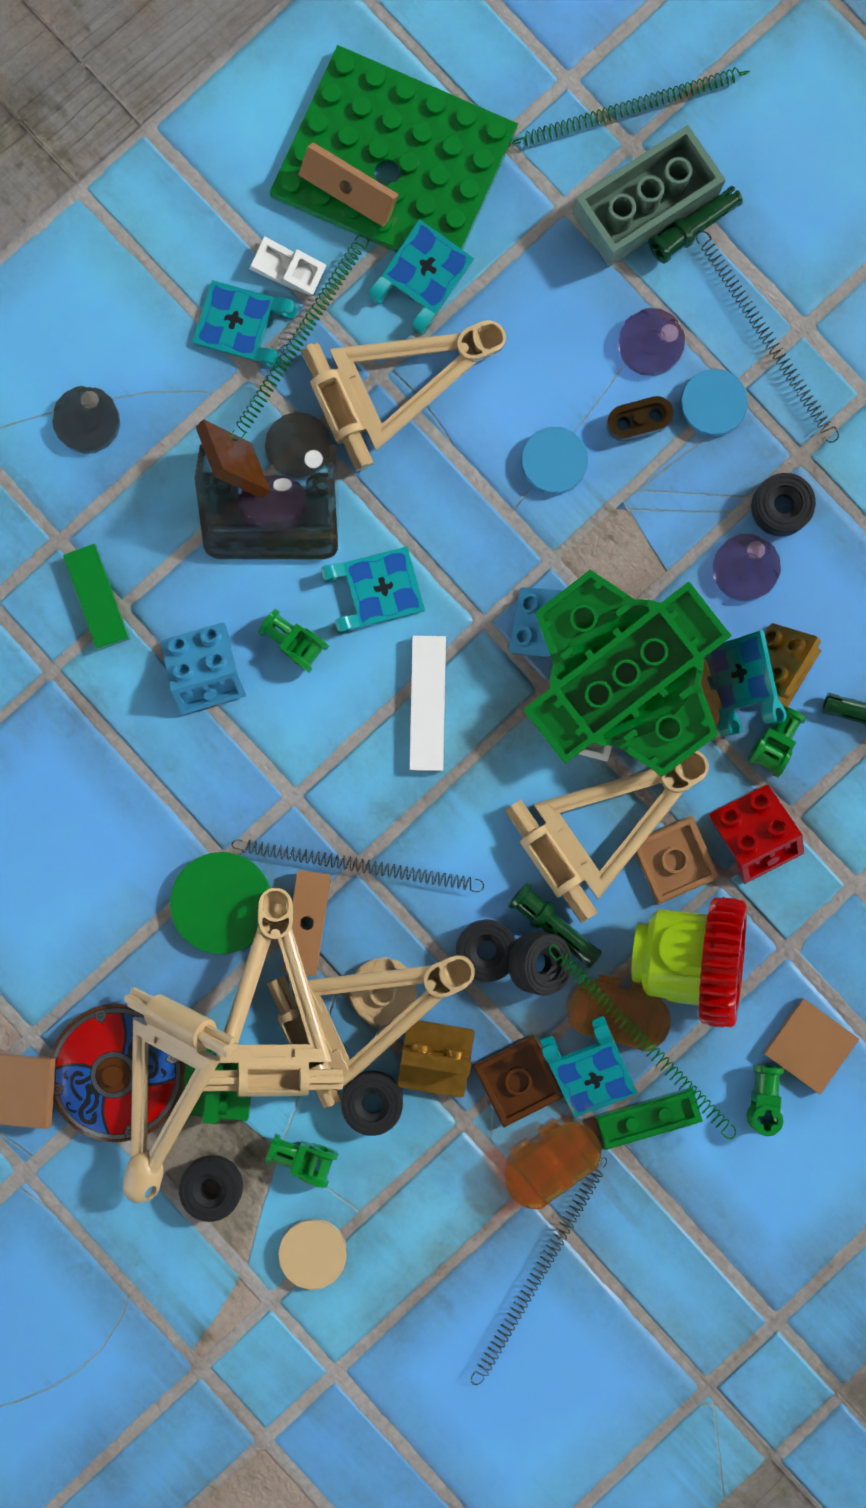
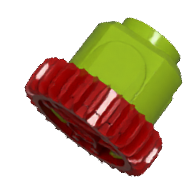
[632,897,747,1028]

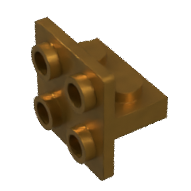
[764,623,821,707]
[397,1020,475,1098]

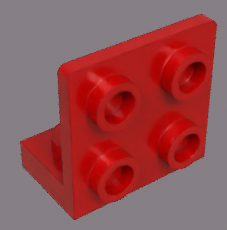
[709,785,804,884]

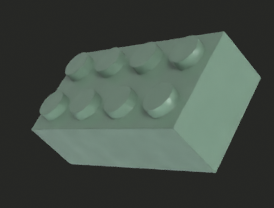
[572,125,726,267]

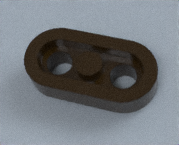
[606,396,674,441]

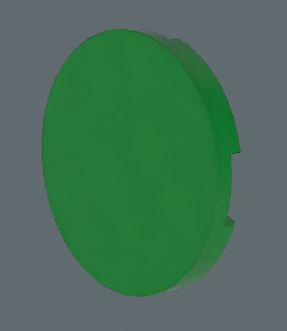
[170,852,271,954]

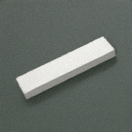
[409,635,446,771]

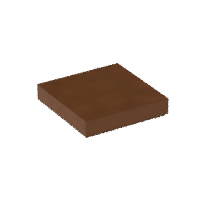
[196,419,271,498]
[473,1034,564,1128]

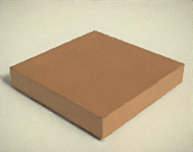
[634,816,720,905]
[762,998,859,1094]
[0,1053,56,1129]

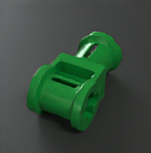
[258,609,329,673]
[747,705,807,778]
[746,1065,784,1136]
[265,1133,339,1188]

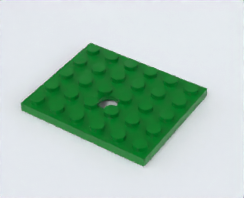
[270,45,518,252]

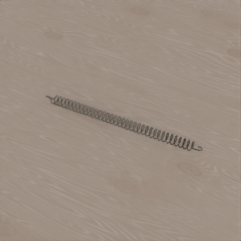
[696,231,839,443]
[231,839,484,892]
[471,1157,607,1385]

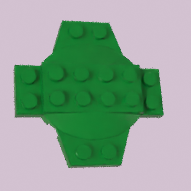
[523,569,732,777]

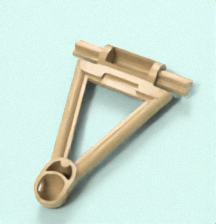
[301,320,506,472]
[505,751,709,924]
[203,888,344,1097]
[267,955,475,1108]
[123,987,238,1203]

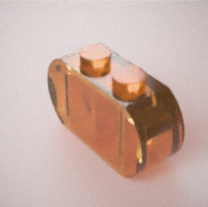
[566,974,671,1052]
[504,1116,601,1209]

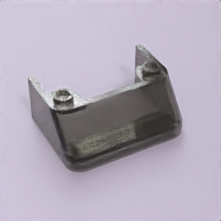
[194,444,339,559]

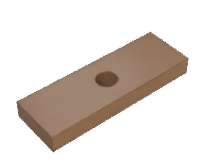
[299,142,399,227]
[282,870,332,977]

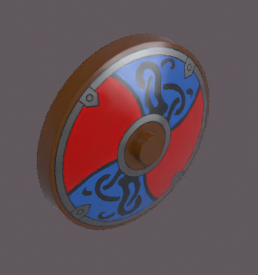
[50,1003,186,1142]

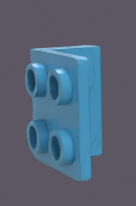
[509,587,563,658]
[161,622,247,715]

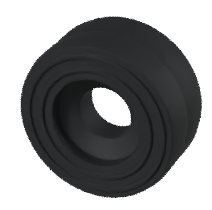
[751,473,816,537]
[456,919,516,982]
[508,931,572,996]
[341,1070,403,1136]
[179,1155,243,1222]

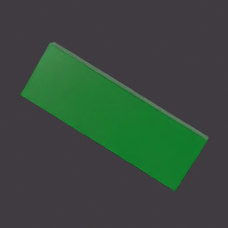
[63,544,130,650]
[594,1088,703,1150]

